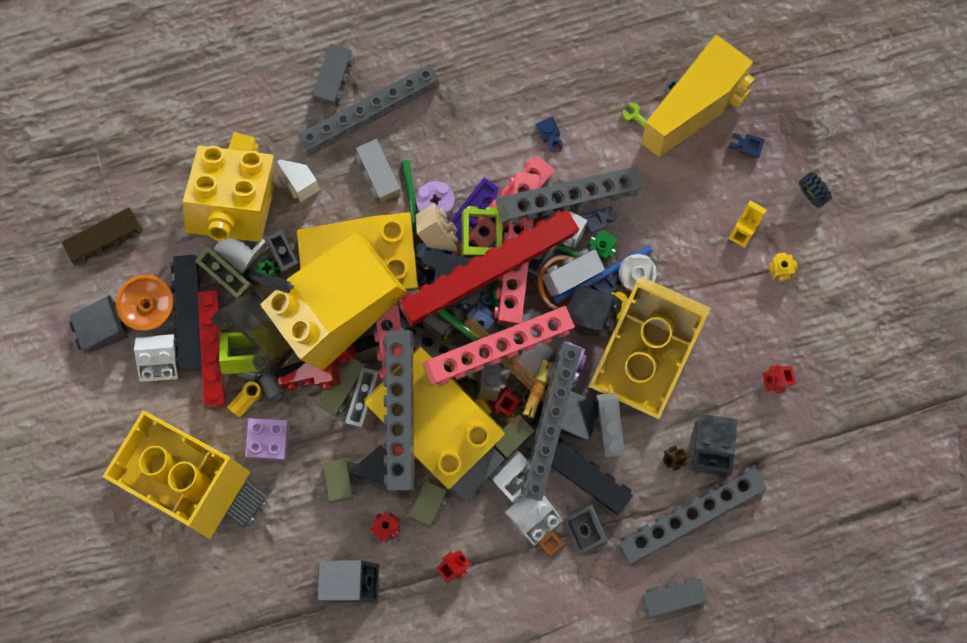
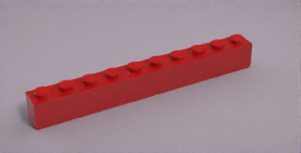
[399,210,579,326]

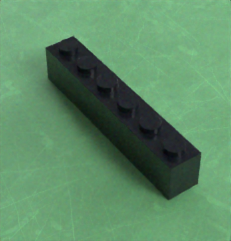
[170,254,202,372]
[525,429,633,516]

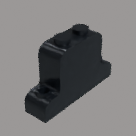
[421,250,495,311]

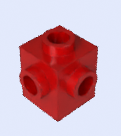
[762,365,796,394]
[488,386,520,417]
[369,512,400,544]
[436,550,471,584]

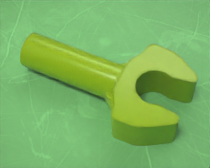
[622,103,647,128]

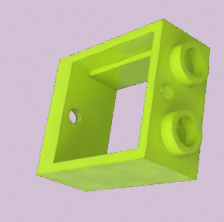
[461,206,502,259]
[219,330,272,374]

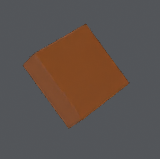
[537,531,565,558]

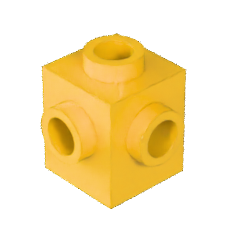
[769,253,797,282]

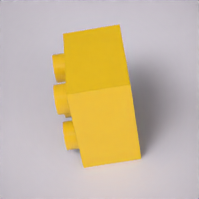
[183,146,275,242]

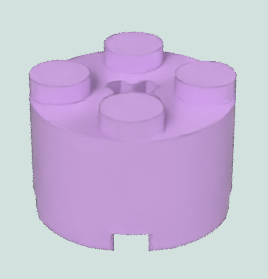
[416,181,455,220]

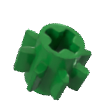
[256,258,280,278]

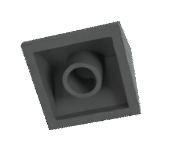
[564,505,608,555]

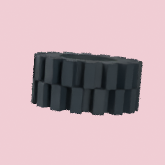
[798,172,832,208]

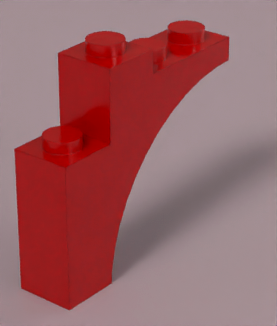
[279,342,356,391]

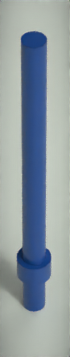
[553,246,653,304]

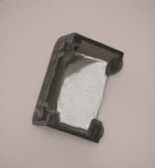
[210,291,295,375]

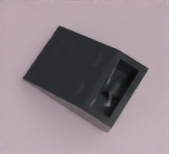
[692,414,737,476]

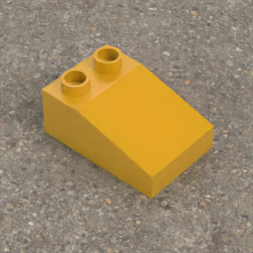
[641,35,755,157]
[297,212,419,291]
[260,232,407,371]
[589,276,711,419]
[364,345,505,490]
[102,410,250,540]

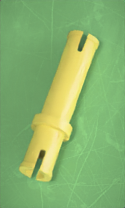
[522,360,553,418]

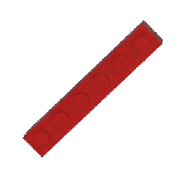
[198,291,226,409]

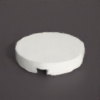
[619,254,657,291]

